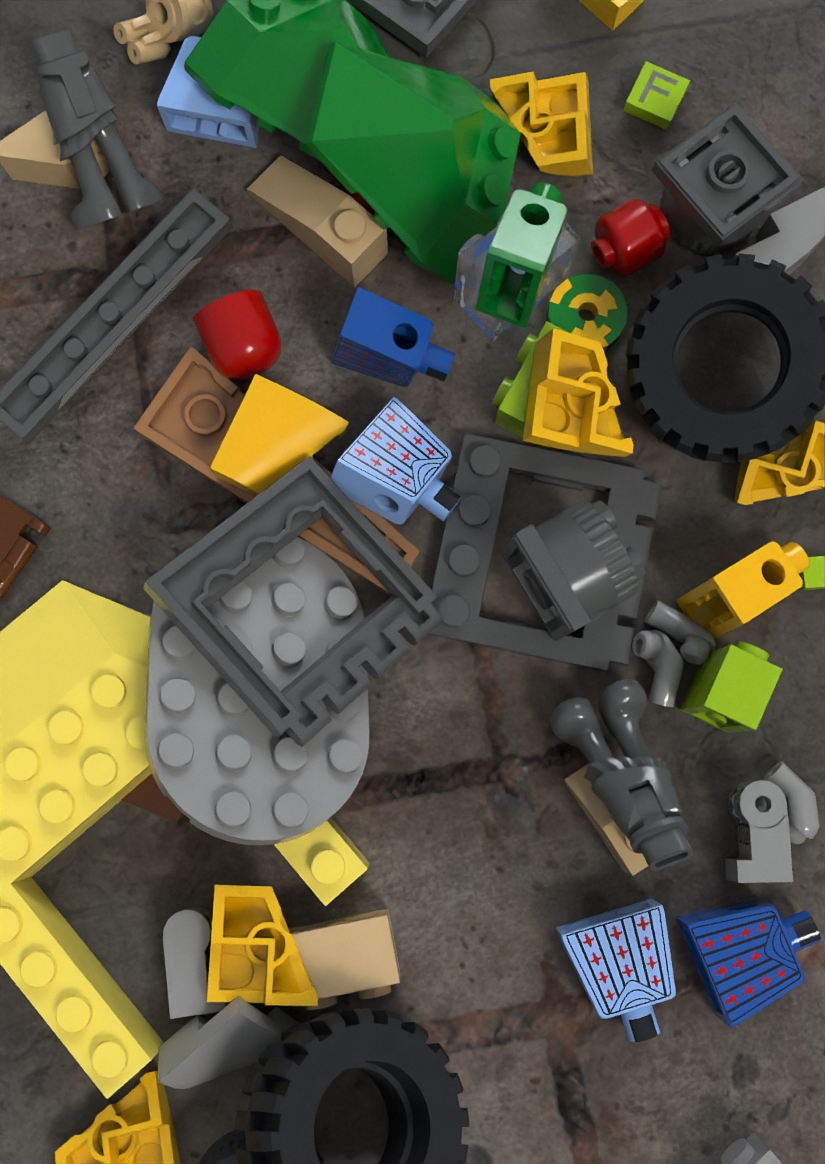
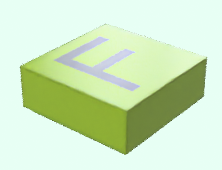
[623,61,690,130]

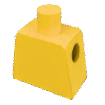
[676,541,809,639]

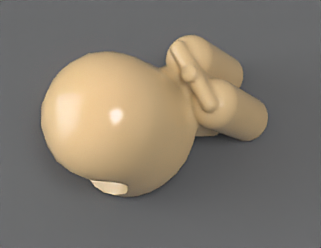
[114,0,213,64]

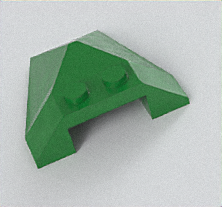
[184,0,389,161]
[306,42,521,284]

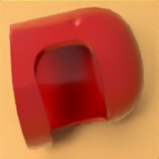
[193,290,281,380]

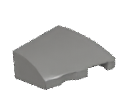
[158,996,299,1089]

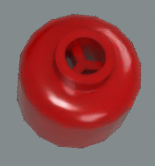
[591,199,670,276]

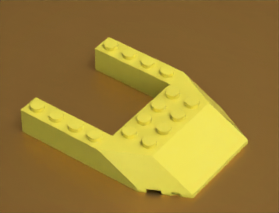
[0,580,370,1099]

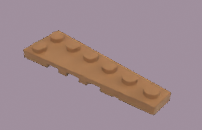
[133,347,420,596]

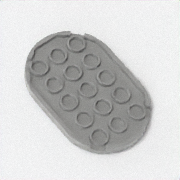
[145,537,370,845]

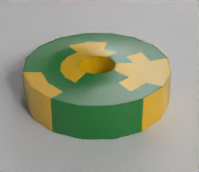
[546,274,628,352]

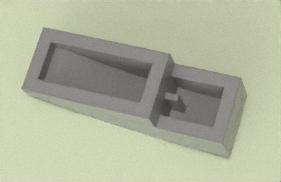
[732,187,825,275]

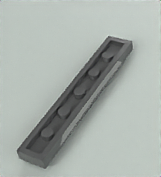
[0,188,233,444]

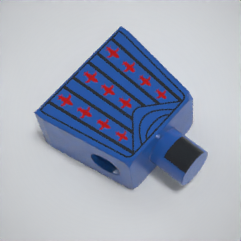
[331,287,455,387]
[676,899,821,1028]

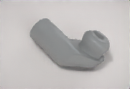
[644,600,716,665]
[632,630,684,707]
[763,761,820,844]

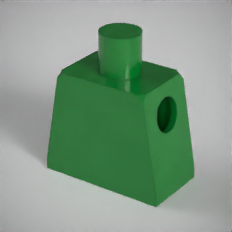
[475,183,568,328]

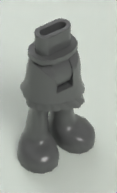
[31,29,164,230]
[549,679,693,871]

